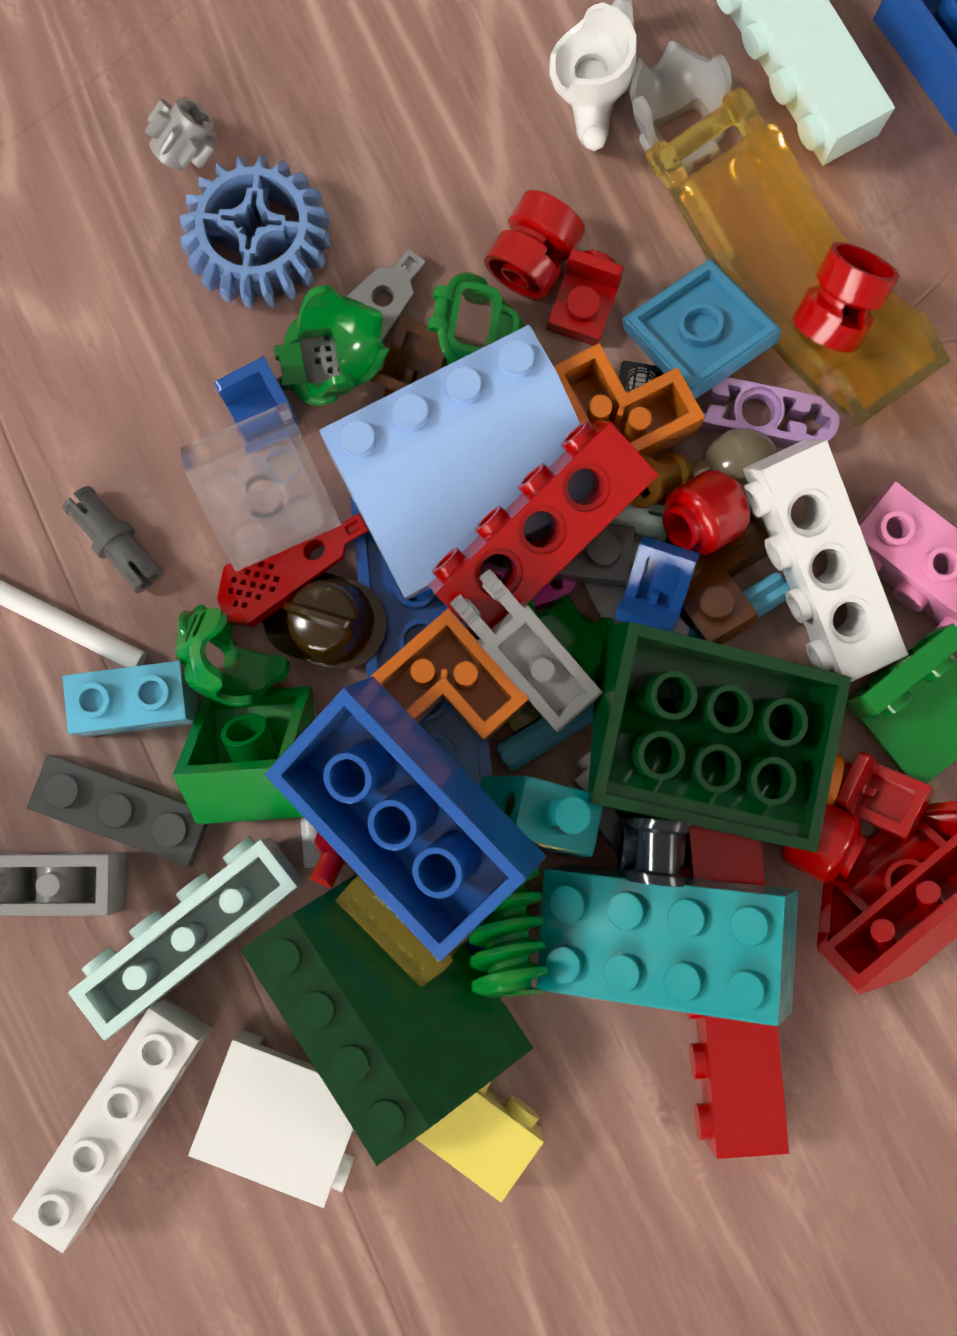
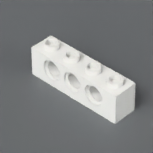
[743,440,908,682]
[12,997,213,1254]

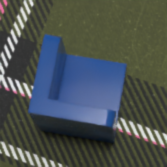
[214,356,299,450]

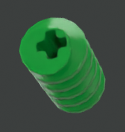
[469,868,548,998]

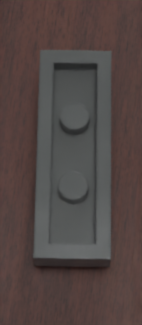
[26,754,208,867]

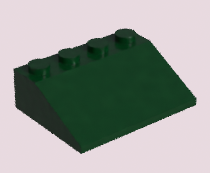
[588,621,852,853]
[240,874,534,1166]

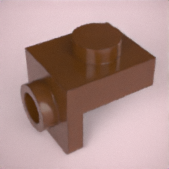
[370,316,457,397]

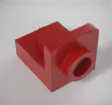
[546,249,624,346]

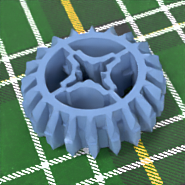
[180,154,331,309]

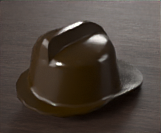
[263,572,387,670]

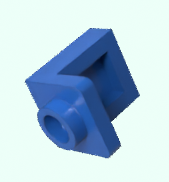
[615,535,700,632]

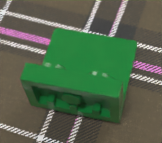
[846,623,957,784]

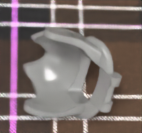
[630,41,732,174]

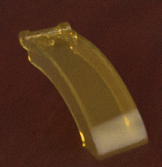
[646,87,951,426]

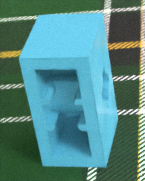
[62,661,199,737]

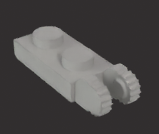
[450,569,603,733]

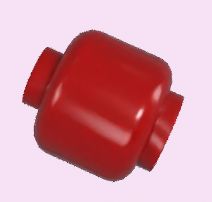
[663,470,750,555]
[781,804,868,883]

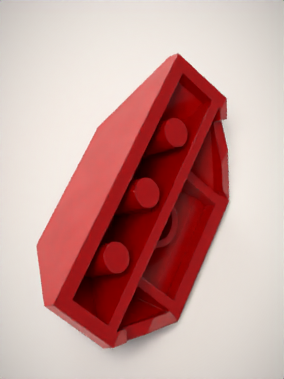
[816,801,957,995]

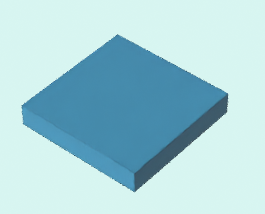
[622,258,781,399]

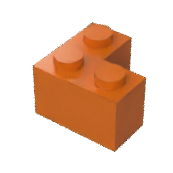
[553,343,705,458]
[370,608,529,743]

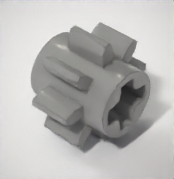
[145,97,217,170]

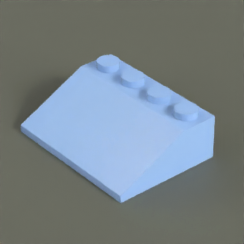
[319,325,593,600]

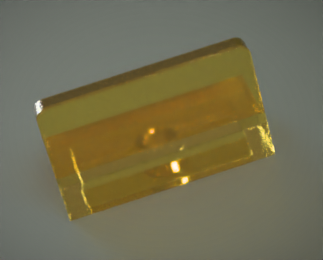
[335,875,467,987]

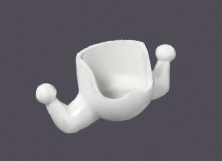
[549,0,636,151]

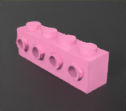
[858,481,957,629]

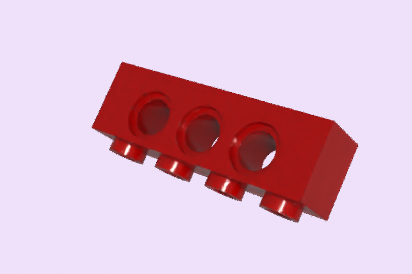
[429,420,659,639]

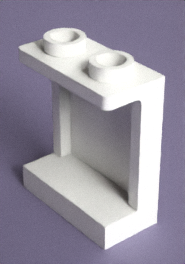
[188,1030,355,1208]

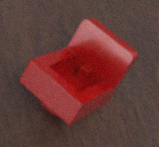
[835,751,934,843]

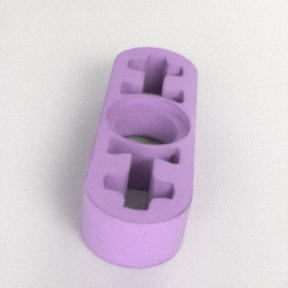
[698,377,840,448]

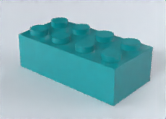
[537,864,799,1026]

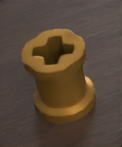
[630,451,694,508]

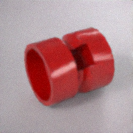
[484,190,585,300]
[792,242,900,353]

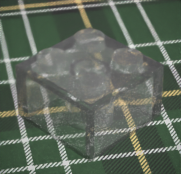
[180,402,341,571]

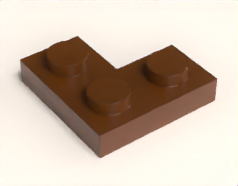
[670,512,769,644]

